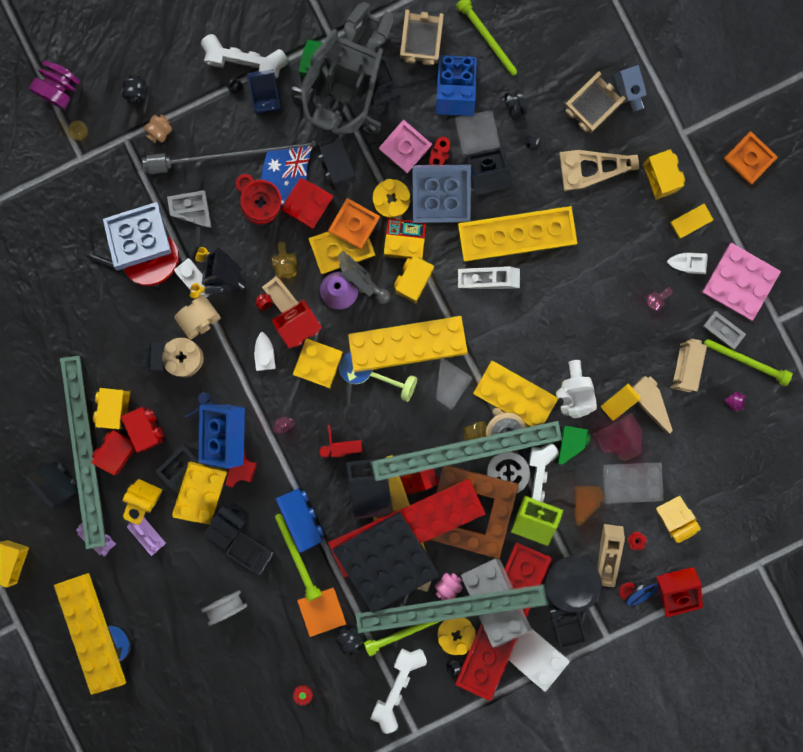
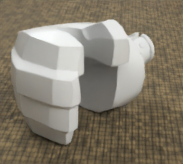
[556,360,597,418]

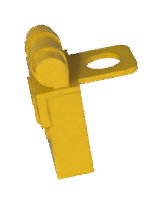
[123,479,163,525]
[656,496,701,543]

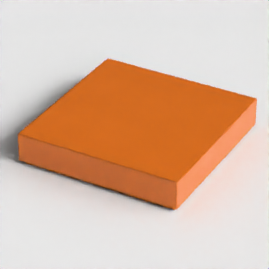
[723,131,778,185]
[328,198,380,251]
[297,587,346,637]

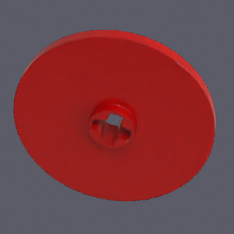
[124,236,179,286]

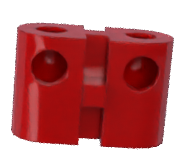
[429,137,450,165]

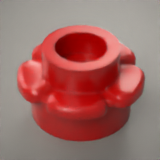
[255,294,273,311]
[627,532,647,550]

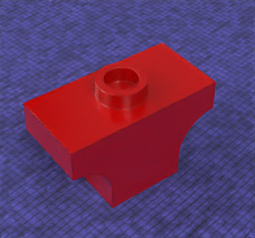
[225,450,257,487]
[400,468,439,495]

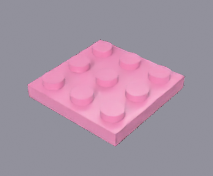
[702,243,781,321]

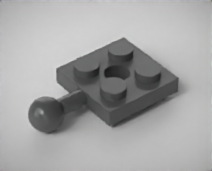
[338,251,390,304]

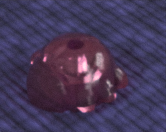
[273,416,295,434]

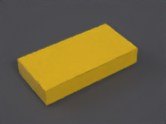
[670,204,713,239]
[601,384,641,421]

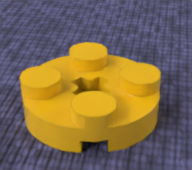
[373,179,410,218]
[437,617,476,655]

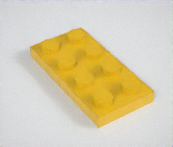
[473,361,558,427]

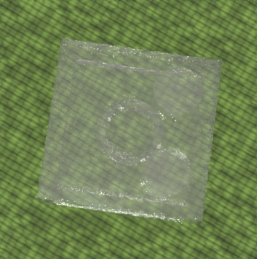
[455,110,500,156]

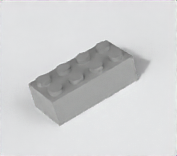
[461,559,532,647]

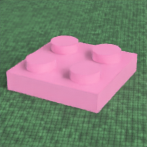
[379,120,432,174]

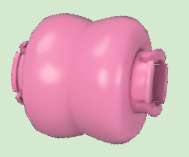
[435,573,463,600]

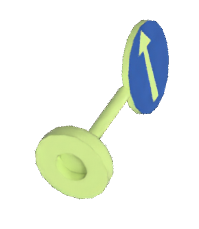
[338,352,417,402]

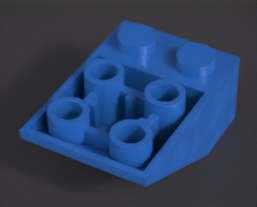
[436,55,477,116]

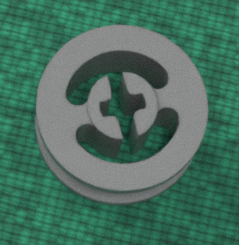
[487,452,530,493]
[201,590,247,626]

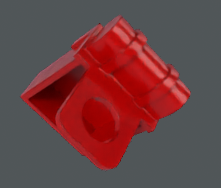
[319,424,362,458]

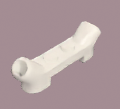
[201,34,288,79]
[528,442,559,502]
[370,648,427,734]

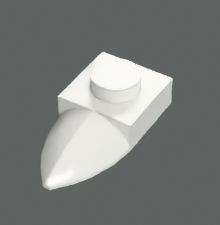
[667,253,708,274]
[254,332,276,371]

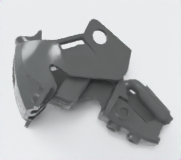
[291,2,393,135]

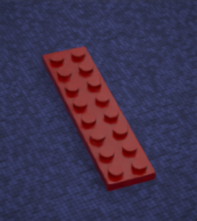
[328,478,485,578]
[455,542,552,701]

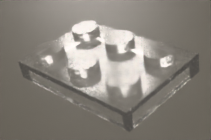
[603,463,663,503]

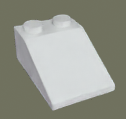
[509,628,570,692]

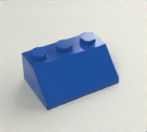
[198,405,245,469]
[276,488,325,553]

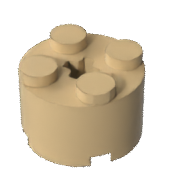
[174,296,221,340]
[163,338,203,377]

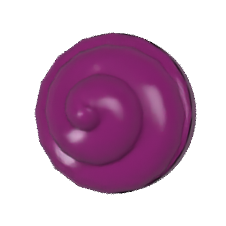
[725,392,745,411]

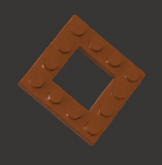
[430,465,519,559]

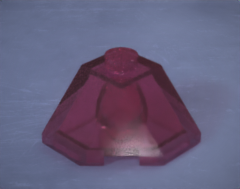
[593,413,642,461]

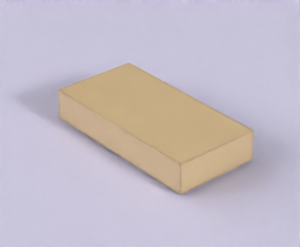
[262,276,298,313]

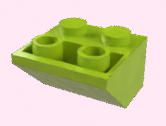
[511,496,563,546]

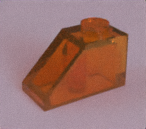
[574,486,603,525]

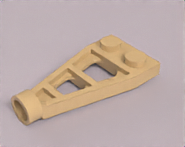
[559,150,639,191]

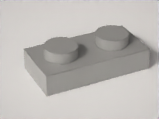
[703,311,746,350]

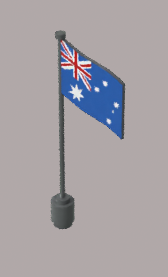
[142,140,316,208]

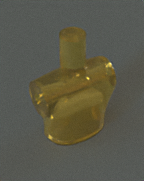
[271,242,297,279]
[463,421,487,441]

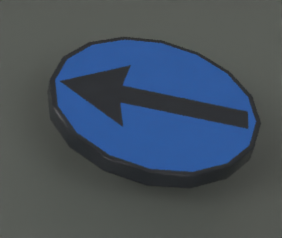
[625,581,660,606]
[107,624,131,662]

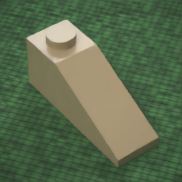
[632,376,673,434]
[597,524,625,587]

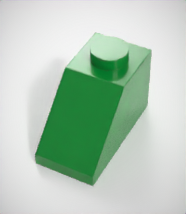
[298,39,323,81]
[557,426,590,465]

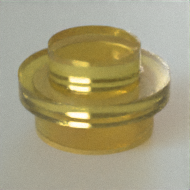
[68,121,88,140]

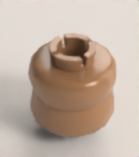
[144,115,172,143]

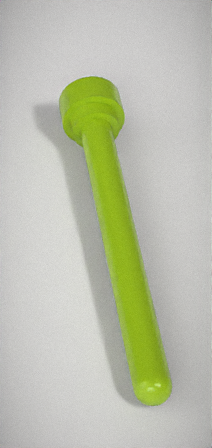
[455,0,517,75]
[704,339,793,387]
[275,514,322,602]
[364,621,441,656]

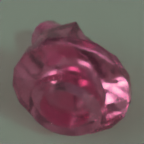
[647,287,673,311]

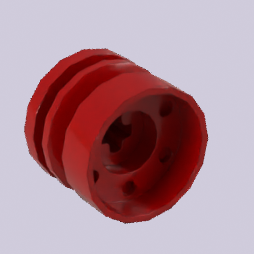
[240,180,281,225]

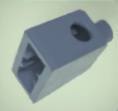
[613,65,647,112]

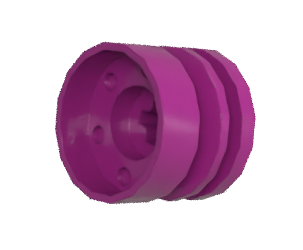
[29,60,80,109]

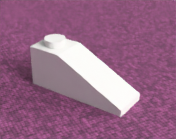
[458,267,520,289]

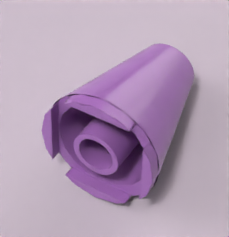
[320,271,358,310]

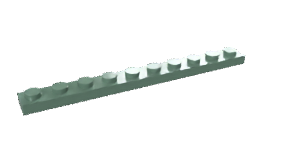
[60,356,107,549]
[371,421,562,481]
[356,585,547,633]

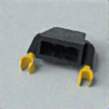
[190,247,245,298]

